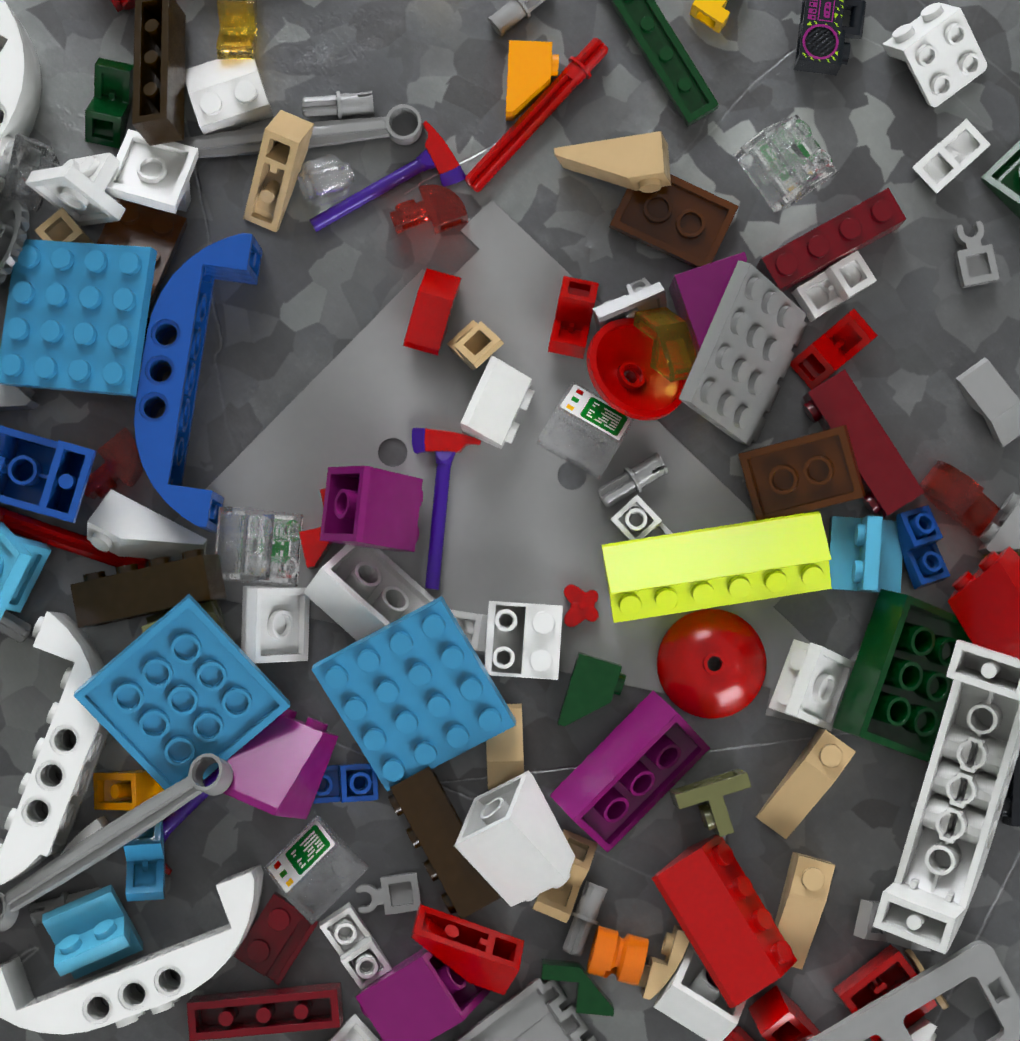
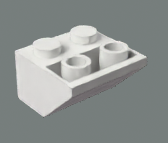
[484,601,563,680]

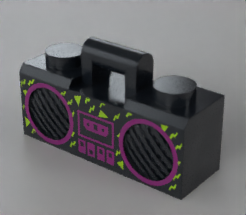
[794,0,866,76]

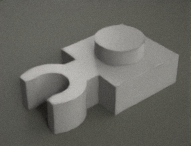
[954,221,1000,289]
[355,872,422,915]

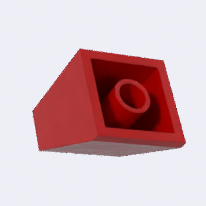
[947,546,1020,659]

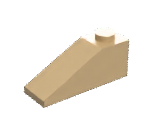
[243,110,314,232]
[554,131,671,193]
[756,728,856,839]
[775,852,835,969]

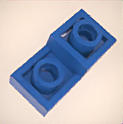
[896,505,950,590]
[313,763,379,804]

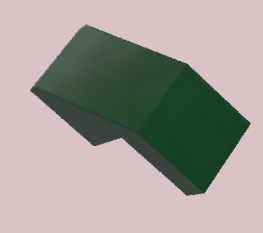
[85,58,133,149]
[541,959,614,1016]

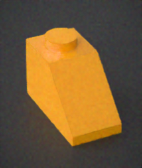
[506,40,559,121]
[93,770,164,811]

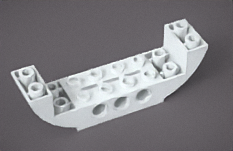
[0,611,109,885]

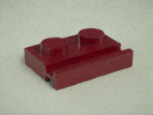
[234,892,320,986]

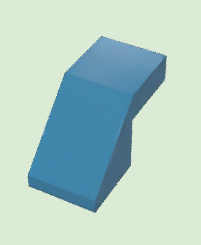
[123,820,165,902]

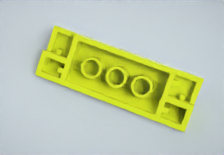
[601,511,832,623]

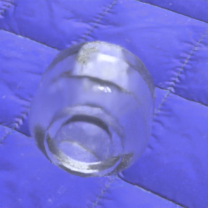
[297,154,354,207]

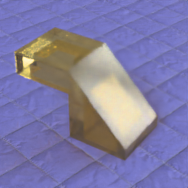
[216,0,257,59]
[633,307,697,382]

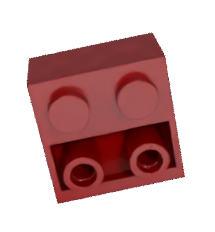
[833,944,937,1041]

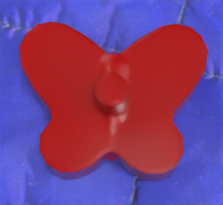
[564,584,599,627]

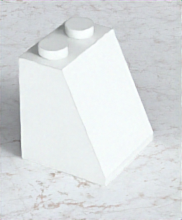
[454,770,575,907]

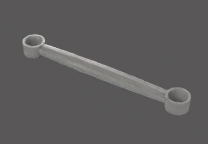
[176,104,423,159]
[0,753,233,932]

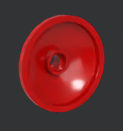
[587,318,688,421]
[657,609,767,719]

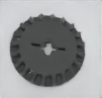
[0,199,30,284]

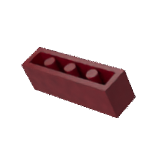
[756,188,906,292]
[803,369,925,518]
[186,982,344,1041]

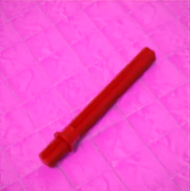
[465,38,608,192]
[0,506,148,569]

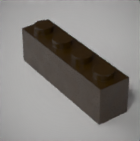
[132,0,186,146]
[70,549,227,628]
[388,766,501,919]

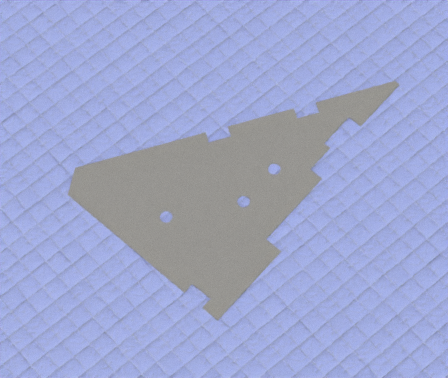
[173,199,860,732]

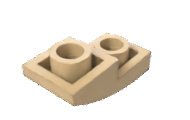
[638,925,689,1000]

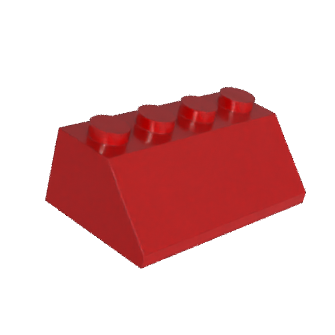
[652,834,797,1009]

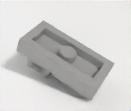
[593,277,668,332]

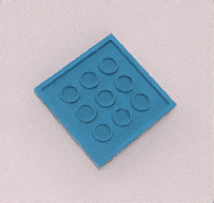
[0,239,157,397]
[74,594,290,790]
[311,596,516,792]

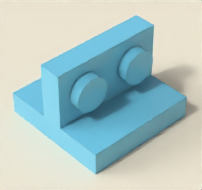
[828,516,903,593]
[0,521,52,620]
[42,885,143,979]

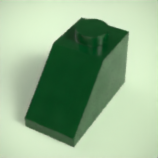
[557,652,626,727]

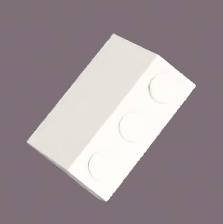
[303,545,435,641]

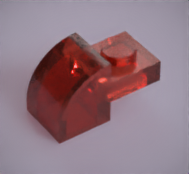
[389,184,468,235]
[84,427,144,499]
[919,460,1000,537]

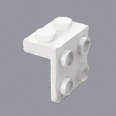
[882,2,987,107]

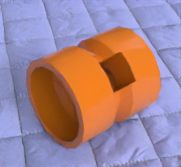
[586,925,649,986]

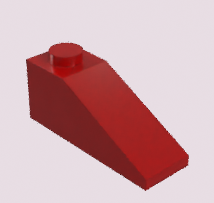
[411,904,525,995]
[748,985,821,1041]

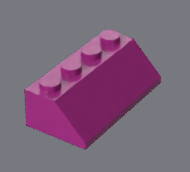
[549,690,710,853]

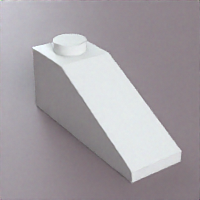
[87,489,207,561]

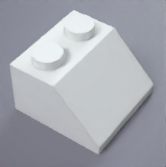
[185,48,274,135]
[460,355,535,449]
[654,941,747,1041]

